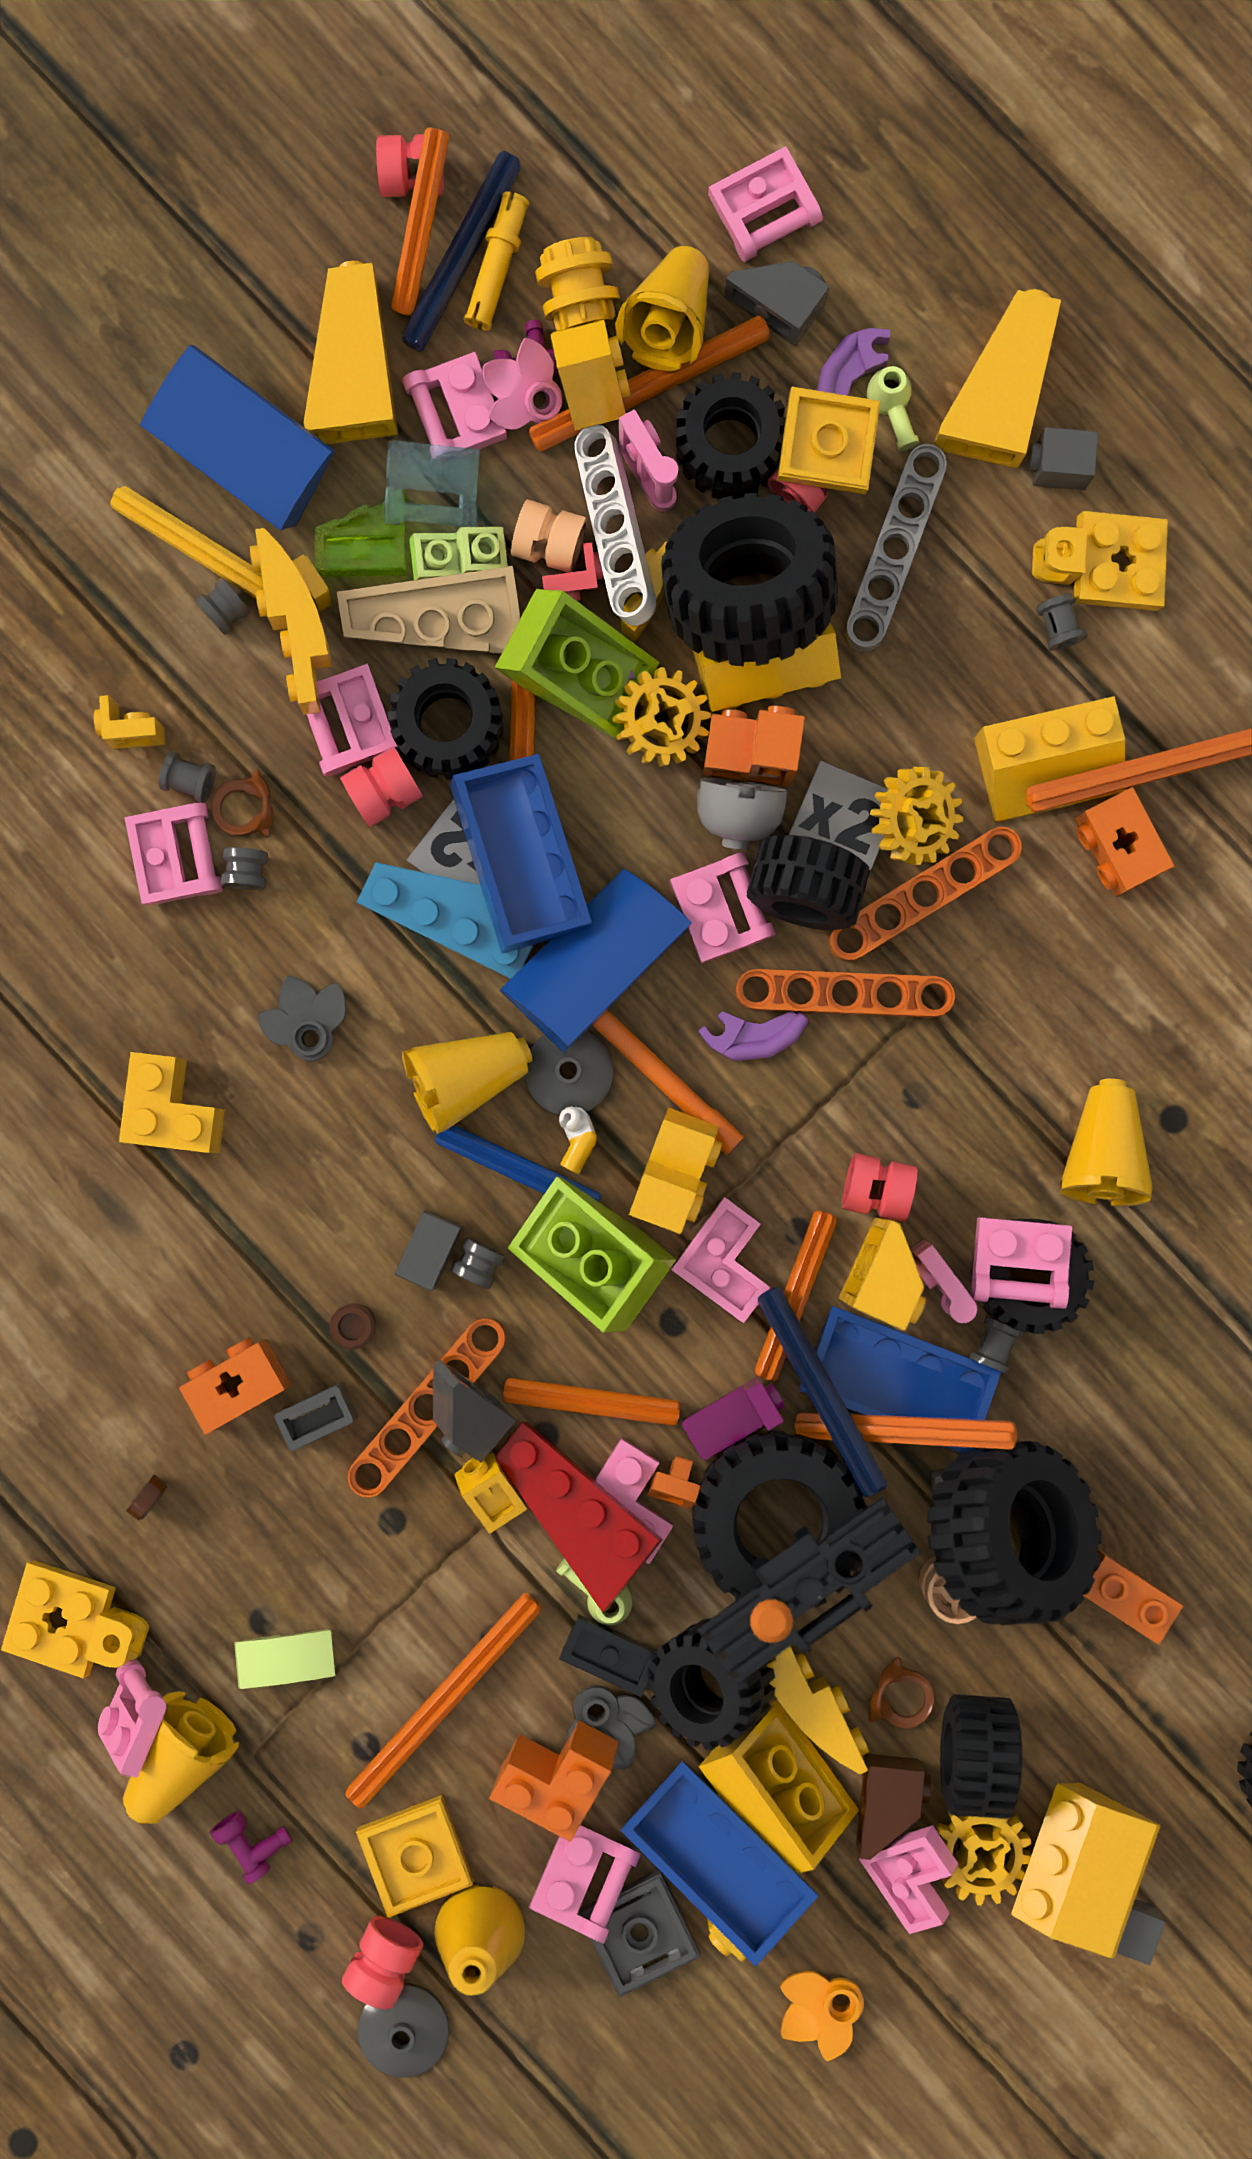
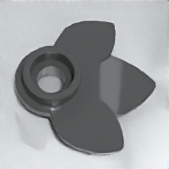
[258,976,346,1061]
[567,1685,656,1769]

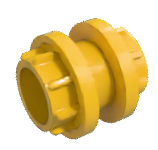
[535,237,620,331]

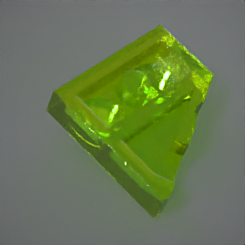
[314,489,406,577]

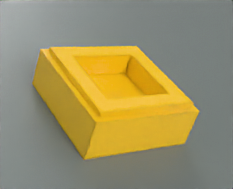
[293,554,332,612]

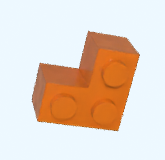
[703,706,805,787]
[489,1720,619,1842]

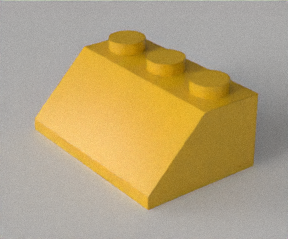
[692,623,841,712]
[974,696,1125,823]
[838,1217,926,1331]
[698,1700,859,1874]
[1011,1783,1161,1958]

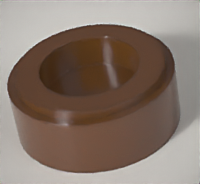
[330,1303,376,1349]
[126,1474,167,1521]

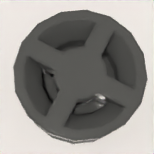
[195,577,251,635]
[220,847,268,890]
[450,1237,506,1290]

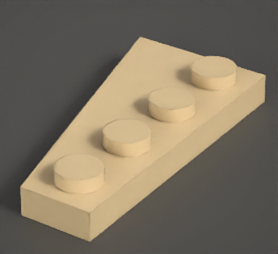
[337,566,521,654]

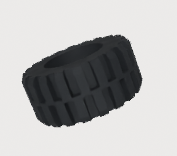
[661,493,838,666]
[692,1431,867,1608]
[927,1441,1102,1625]

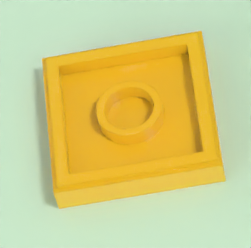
[777,387,881,495]
[356,1795,474,1918]

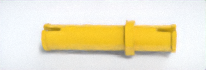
[464,191,530,331]

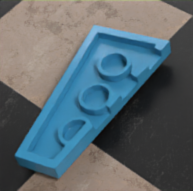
[356,862,535,979]

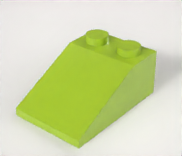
[494,589,660,740]
[508,1176,677,1333]

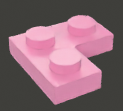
[671,1197,770,1323]
[595,1437,673,1564]
[858,1825,958,1934]

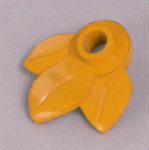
[780,1971,864,2061]

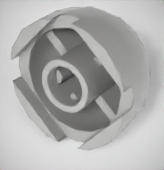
[697,778,787,850]

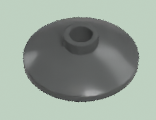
[525,1031,613,1115]
[358,1983,449,2077]

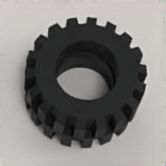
[675,372,786,499]
[388,658,504,780]
[746,835,870,930]
[971,1218,1094,1334]
[648,1618,775,1750]
[940,1694,1022,1819]

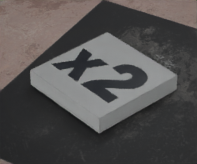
[789,761,888,871]
[407,799,480,885]

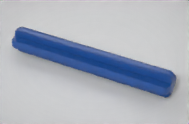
[435,1125,601,1202]

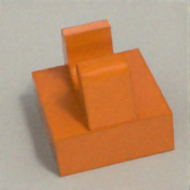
[647,1456,700,1510]

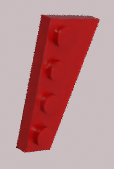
[495,1422,663,1613]

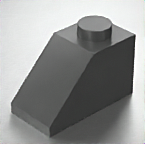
[724,261,830,347]
[433,1359,516,1462]

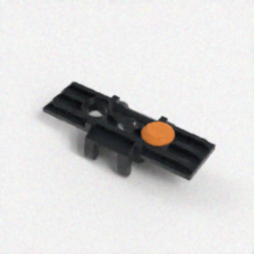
[697,1497,922,1684]

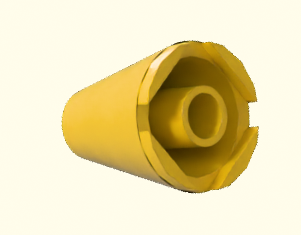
[615,246,709,372]
[402,1032,532,1134]
[1060,1078,1153,1206]
[123,1691,239,1824]
[435,1884,525,1995]

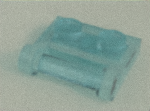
[385,440,480,529]

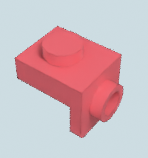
[542,542,604,601]

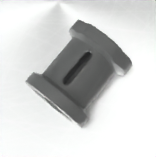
[1036,593,1088,651]
[158,751,216,803]
[969,1316,1024,1374]

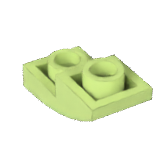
[409,527,508,580]
[234,1629,335,1689]

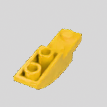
[250,528,333,715]
[766,1646,870,1774]

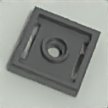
[579,1869,701,1997]

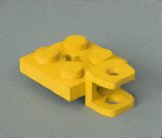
[1032,511,1168,611]
[1,1560,149,1678]

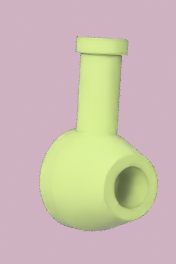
[867,366,920,452]
[556,1558,632,1626]

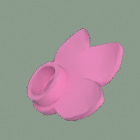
[483,338,563,430]

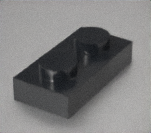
[559,1614,658,1697]

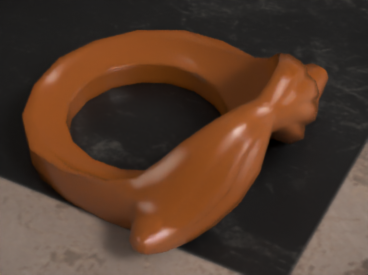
[211,769,274,837]
[868,1657,935,1729]

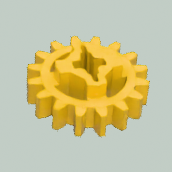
[612,667,711,767]
[870,767,963,865]
[936,1811,1032,1906]

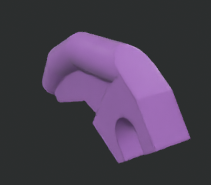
[817,328,890,395]
[698,1011,809,1062]

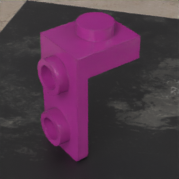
[682,1376,786,1460]

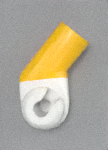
[559,1106,597,1175]

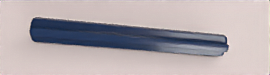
[402,151,520,352]
[758,1287,887,1497]

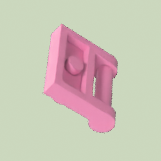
[708,146,823,262]
[402,352,507,464]
[619,409,678,512]
[297,663,399,777]
[125,803,223,906]
[670,852,776,964]
[971,1217,1072,1309]
[910,1239,977,1323]
[98,1659,166,1778]
[529,1825,641,1944]

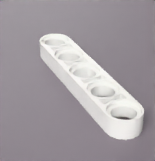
[574,425,656,626]

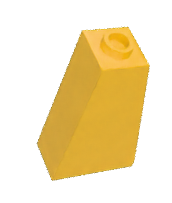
[304,261,398,444]
[933,289,1061,469]

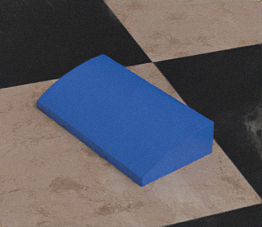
[140,345,335,531]
[450,754,592,954]
[500,869,692,1054]
[798,1306,1001,1455]
[620,1761,819,1967]

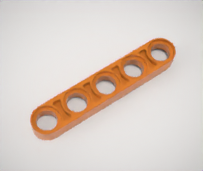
[829,827,1022,962]
[735,969,955,1018]
[348,1317,506,1498]

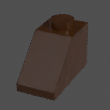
[856,1754,931,1860]

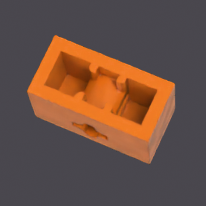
[1075,787,1174,897]
[178,1337,292,1435]
[1083,1548,1183,1645]

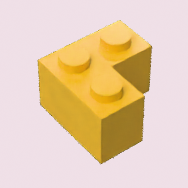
[551,319,631,430]
[119,1052,225,1153]
[629,1107,723,1234]

